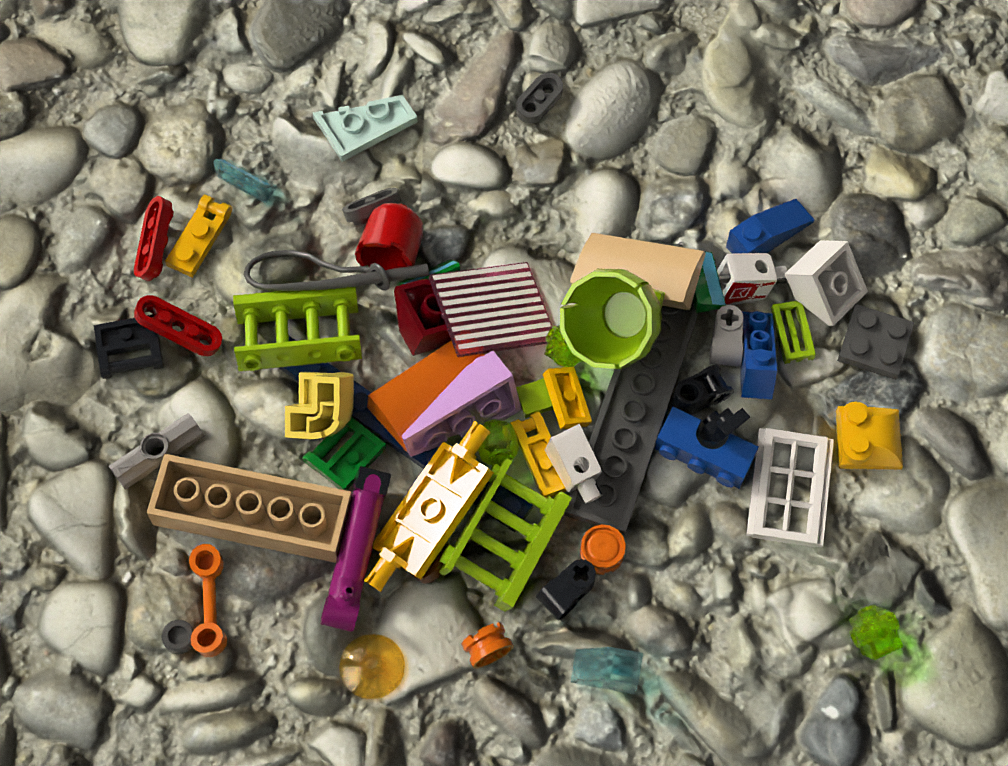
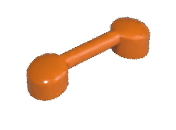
[189,544,227,657]

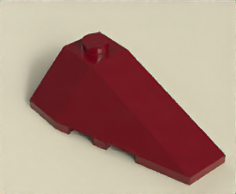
[394,279,526,356]

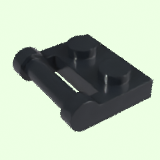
[93,314,164,379]

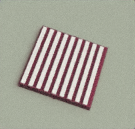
[429,262,558,357]

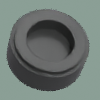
[161,620,194,654]

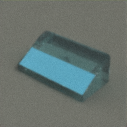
[213,159,277,203]

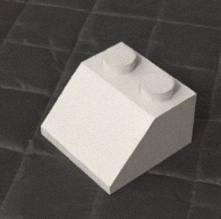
[785,240,868,326]

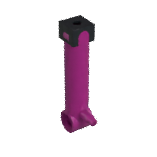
[320,466,391,632]

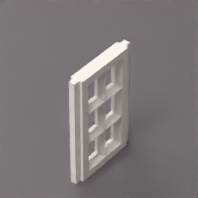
[746,428,834,547]

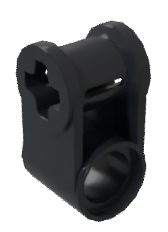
[672,364,734,415]
[536,559,596,621]

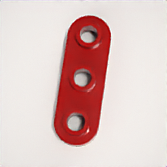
[134,196,174,281]
[134,295,222,356]

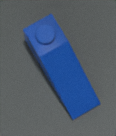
[726,199,815,254]

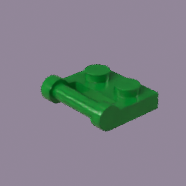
[302,417,386,491]

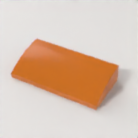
[367,332,484,451]

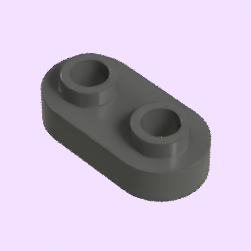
[516,73,563,123]
[342,188,402,225]

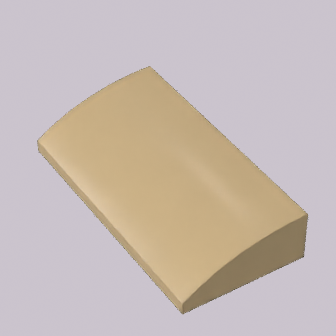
[570,233,706,310]

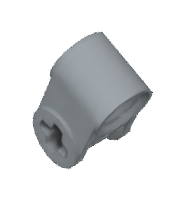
[709,305,744,367]

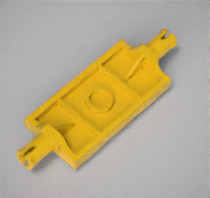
[364,421,494,592]

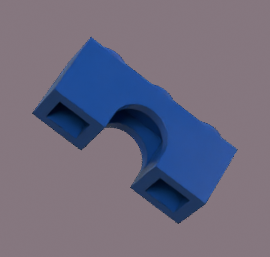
[655,407,759,489]

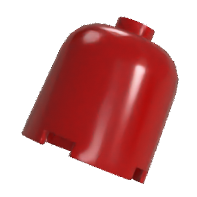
[355,203,424,270]

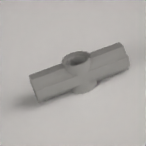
[109,413,205,490]

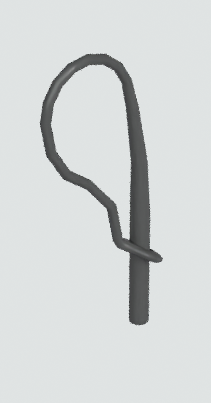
[243,250,429,291]

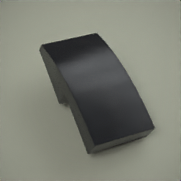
[699,408,750,442]

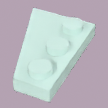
[313,95,418,162]

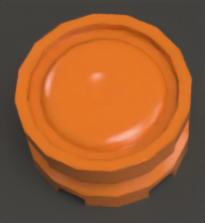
[580,524,626,575]

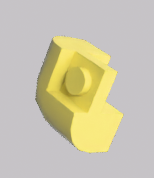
[285,372,354,439]

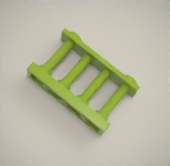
[233,287,362,371]
[439,458,572,612]

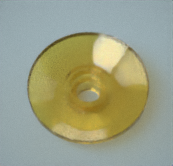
[339,634,405,699]

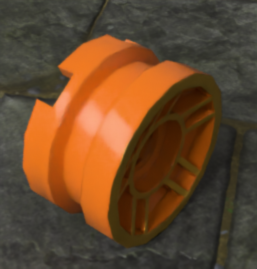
[461,622,514,669]

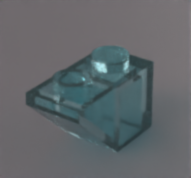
[570,647,643,694]

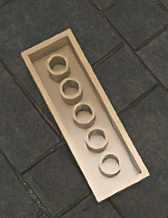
[147,454,352,563]

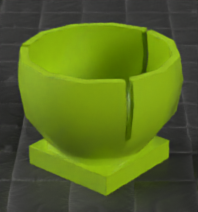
[560,268,665,369]

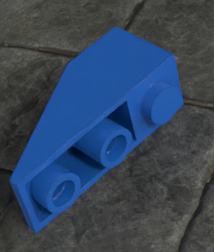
[740,311,777,399]

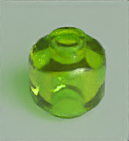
[478,419,519,466]

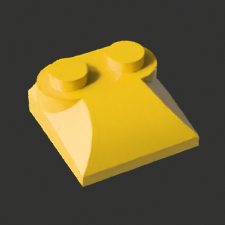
[836,402,903,470]

